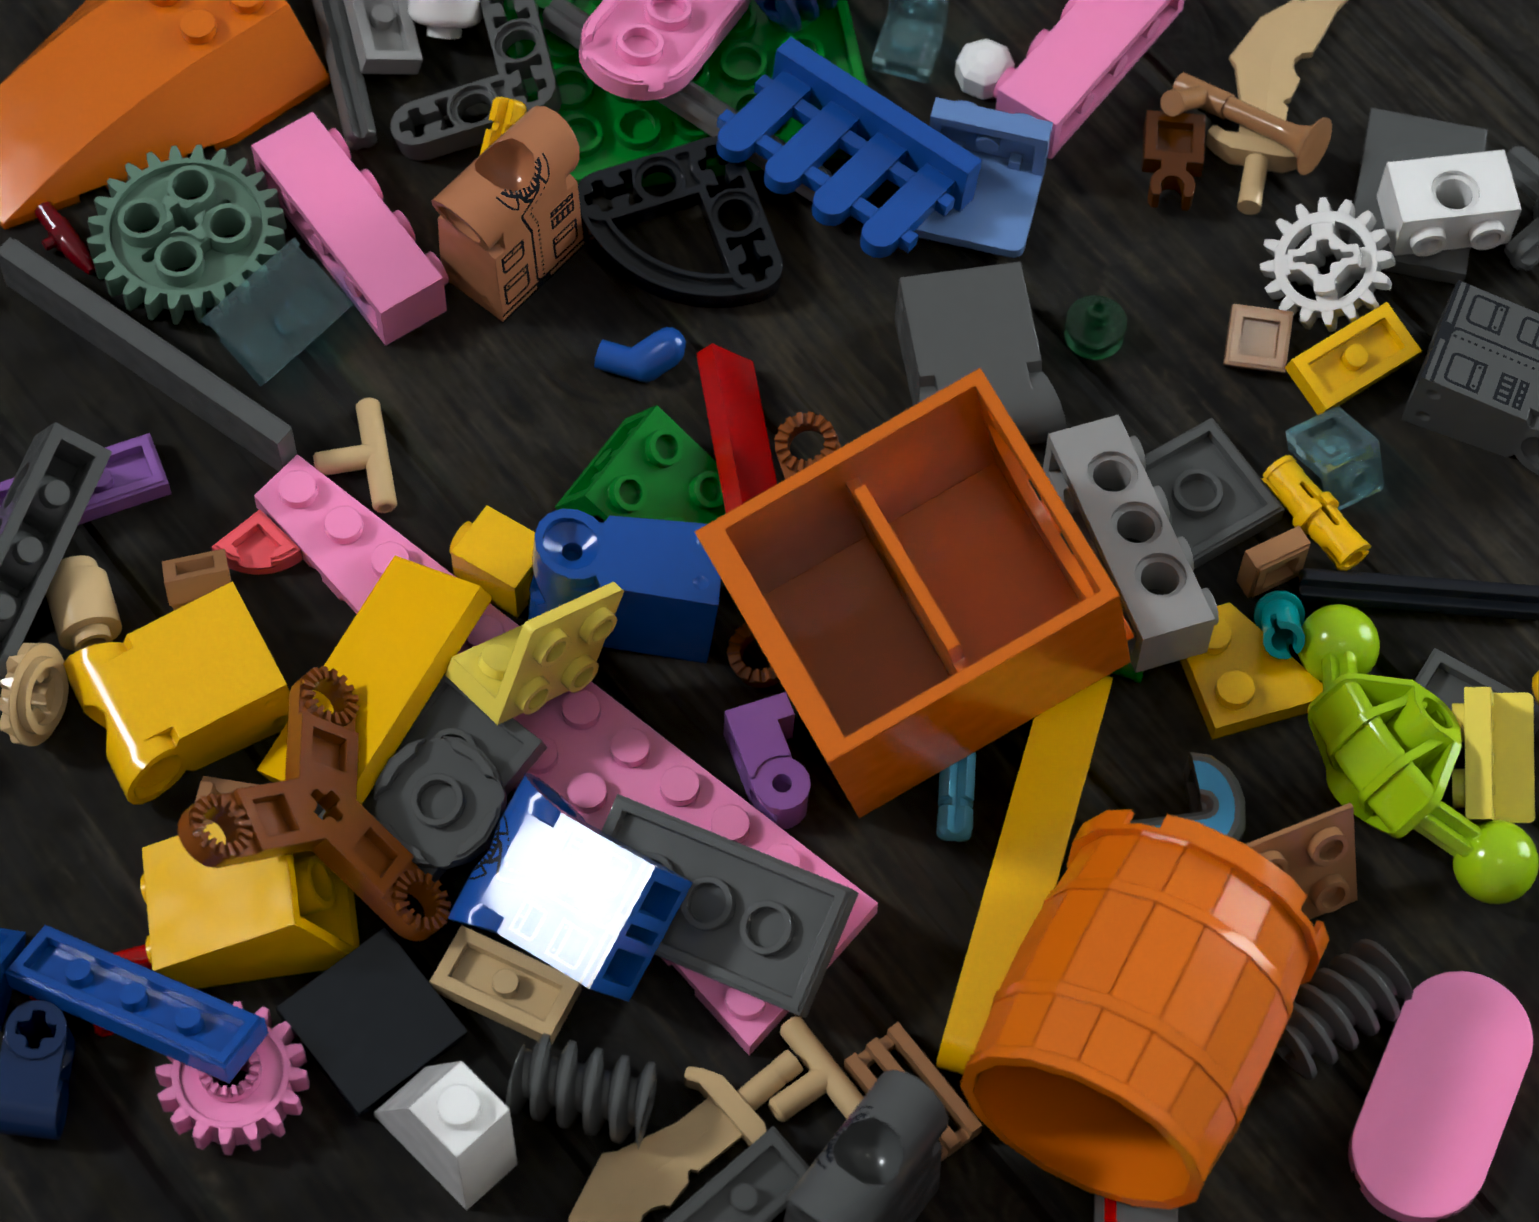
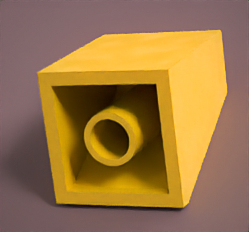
[140,823,360,989]

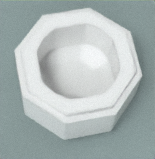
[955,38,1015,100]

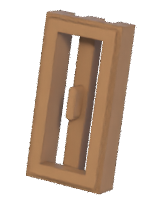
[844,1022,982,1162]

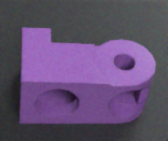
[723,692,811,829]

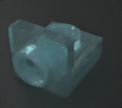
[872,0,949,84]
[1286,406,1384,511]

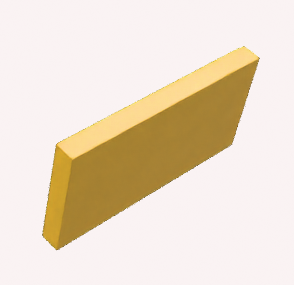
[257,555,493,805]

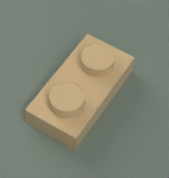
[430,925,582,1046]

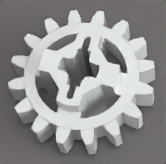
[1260,197,1396,332]

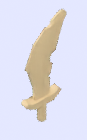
[1205,0,1348,215]
[568,1050,803,1222]

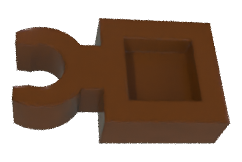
[1142,110,1206,211]

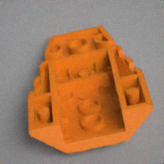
[0,0,330,230]

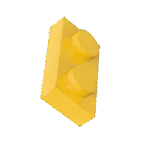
[1285,302,1422,418]

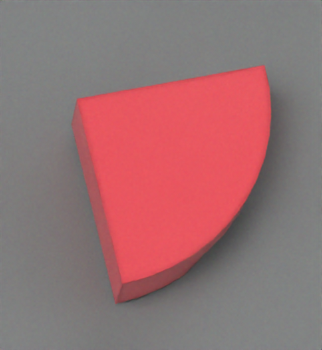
[211,509,303,575]

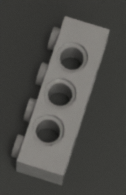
[1043,414,1219,673]

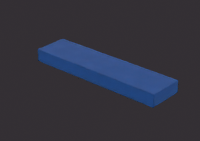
[4,925,268,1083]

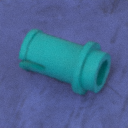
[1254,591,1305,659]

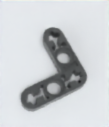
[391,0,562,161]

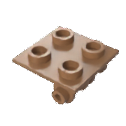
[1246,803,1357,920]

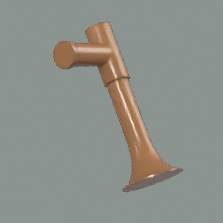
[1160,72,1332,175]

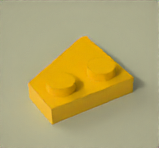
[1180,602,1323,739]

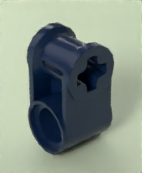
[0,1000,76,1140]

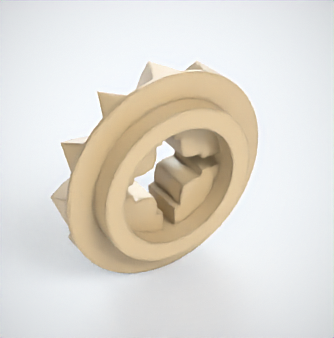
[0,643,69,747]

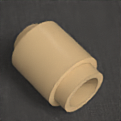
[45,555,122,652]

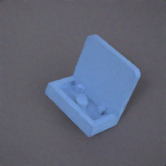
[914,97,1053,258]

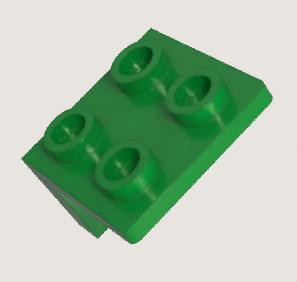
[554,405,726,524]

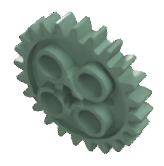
[87,145,287,324]

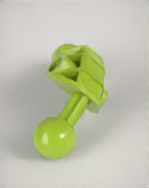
[1298,604,1539,904]

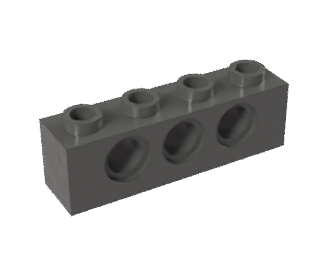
[0,422,112,680]

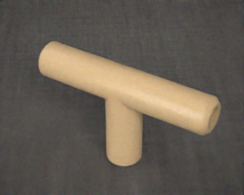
[313,397,397,513]
[768,1016,864,1122]

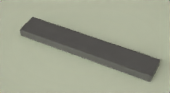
[0,238,297,472]

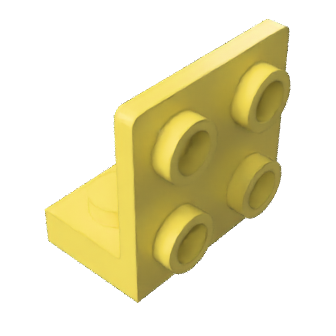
[445,582,624,725]

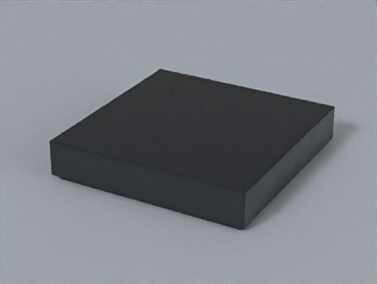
[276,927,468,1118]

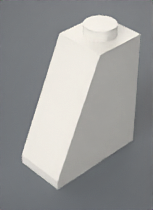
[374,1061,517,1210]

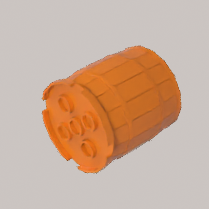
[960,810,1329,1210]

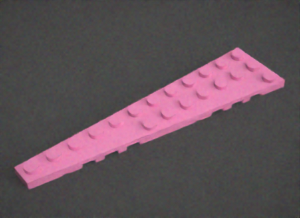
[254,454,878,1056]

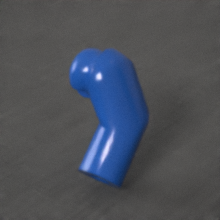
[594,327,686,383]

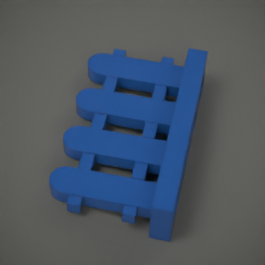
[716,37,982,258]

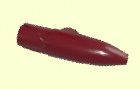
[35,201,96,275]

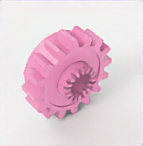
[155,1001,310,1155]

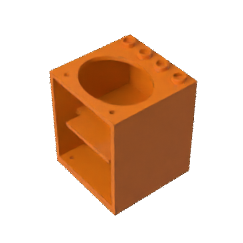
[695,368,1134,818]

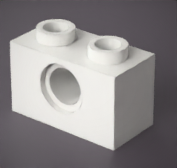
[1376,150,1522,256]

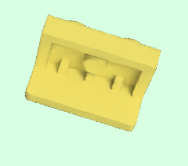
[1452,687,1535,824]

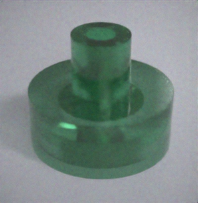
[1064,295,1127,360]

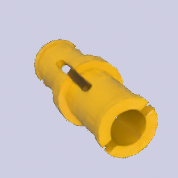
[1261,455,1371,571]

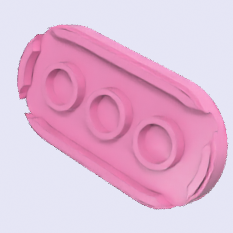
[579,0,750,100]
[1348,971,1533,1222]

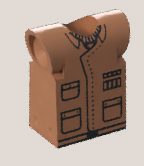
[431,106,584,322]

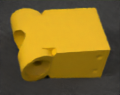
[63,581,290,805]

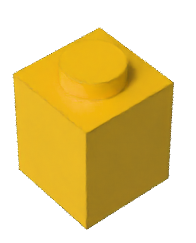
[449,505,535,618]

